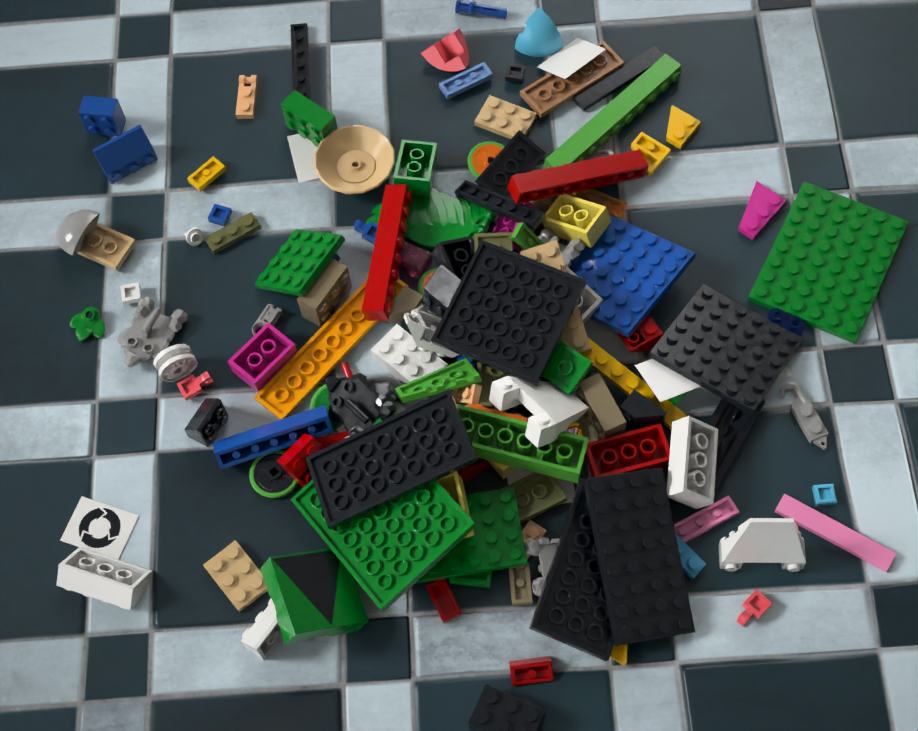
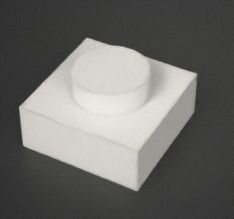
[120,282,142,305]

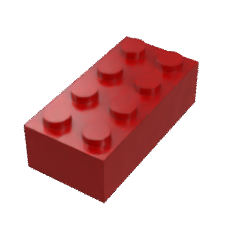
[585,423,670,477]

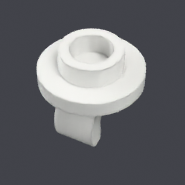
[184,227,204,246]

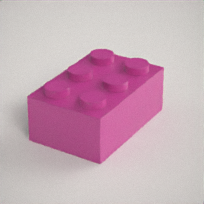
[228,322,298,393]

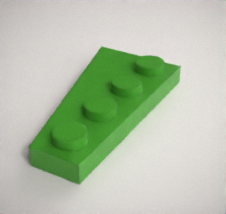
[395,358,482,404]

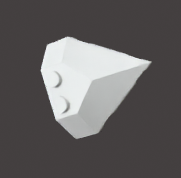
[404,306,459,358]

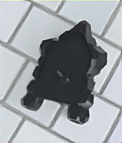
[325,373,396,436]

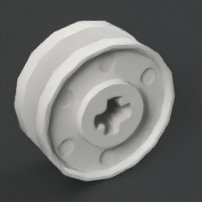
[153,344,198,382]

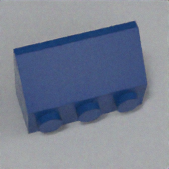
[93,125,158,184]

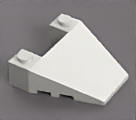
[489,376,588,448]
[718,518,806,572]

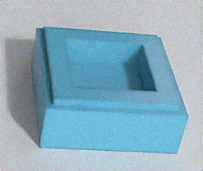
[812,484,837,506]

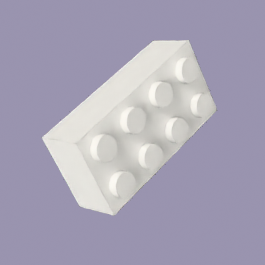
[371,324,448,401]
[667,416,718,509]

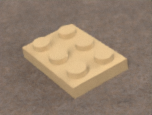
[474,95,537,139]
[77,223,136,271]
[203,540,268,613]

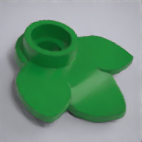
[69,306,105,342]

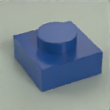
[208,204,232,227]

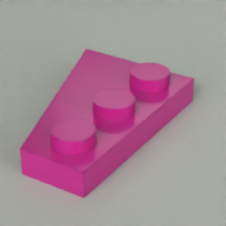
[738,181,787,240]

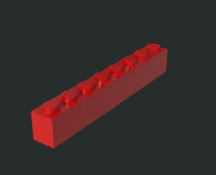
[507,149,649,205]
[362,184,413,321]

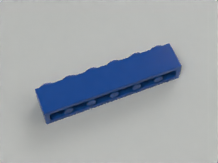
[213,405,333,469]

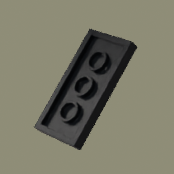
[475,130,546,198]

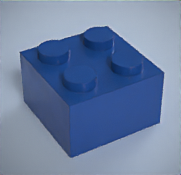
[78,96,126,137]

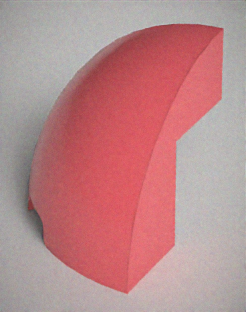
[421,28,469,72]

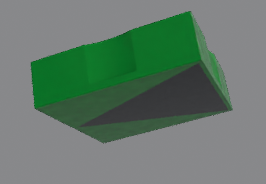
[260,548,369,645]

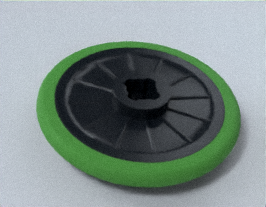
[249,450,298,498]

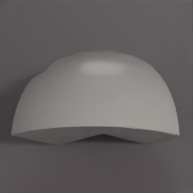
[55,210,100,256]

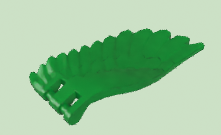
[366,187,498,250]

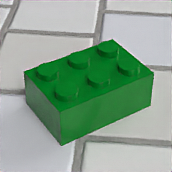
[281,90,338,147]
[393,139,437,197]

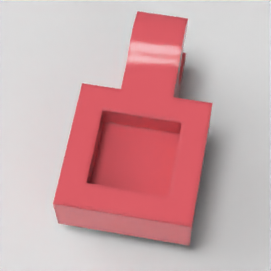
[176,372,213,401]
[736,589,773,627]

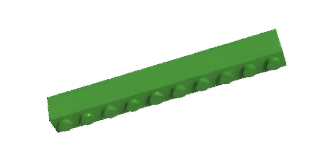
[545,54,681,169]

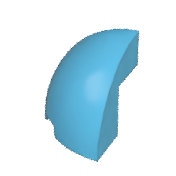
[515,7,563,57]

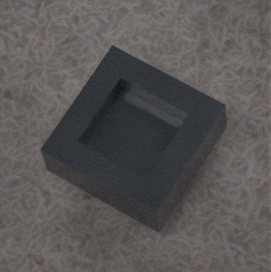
[505,63,525,84]

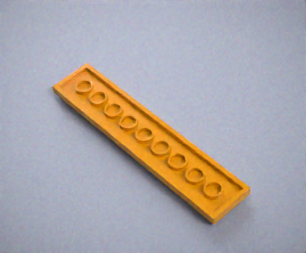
[254,279,408,420]

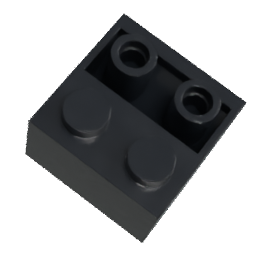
[184,398,228,447]

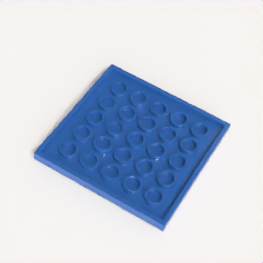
[569,214,696,338]

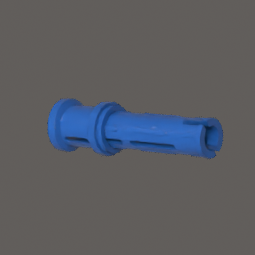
[455,0,507,19]

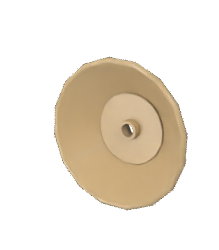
[314,125,395,194]

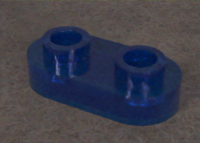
[767,309,805,335]

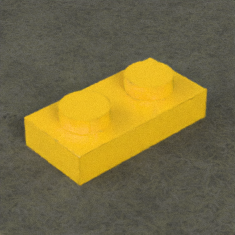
[187,156,226,192]

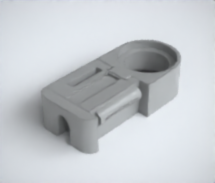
[252,304,283,336]

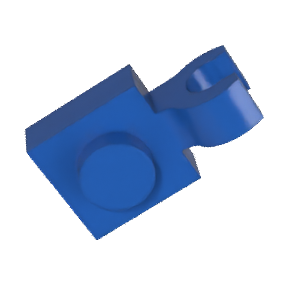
[354,219,378,244]

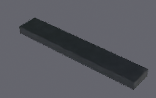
[290,23,311,100]
[573,46,664,112]
[454,180,546,230]

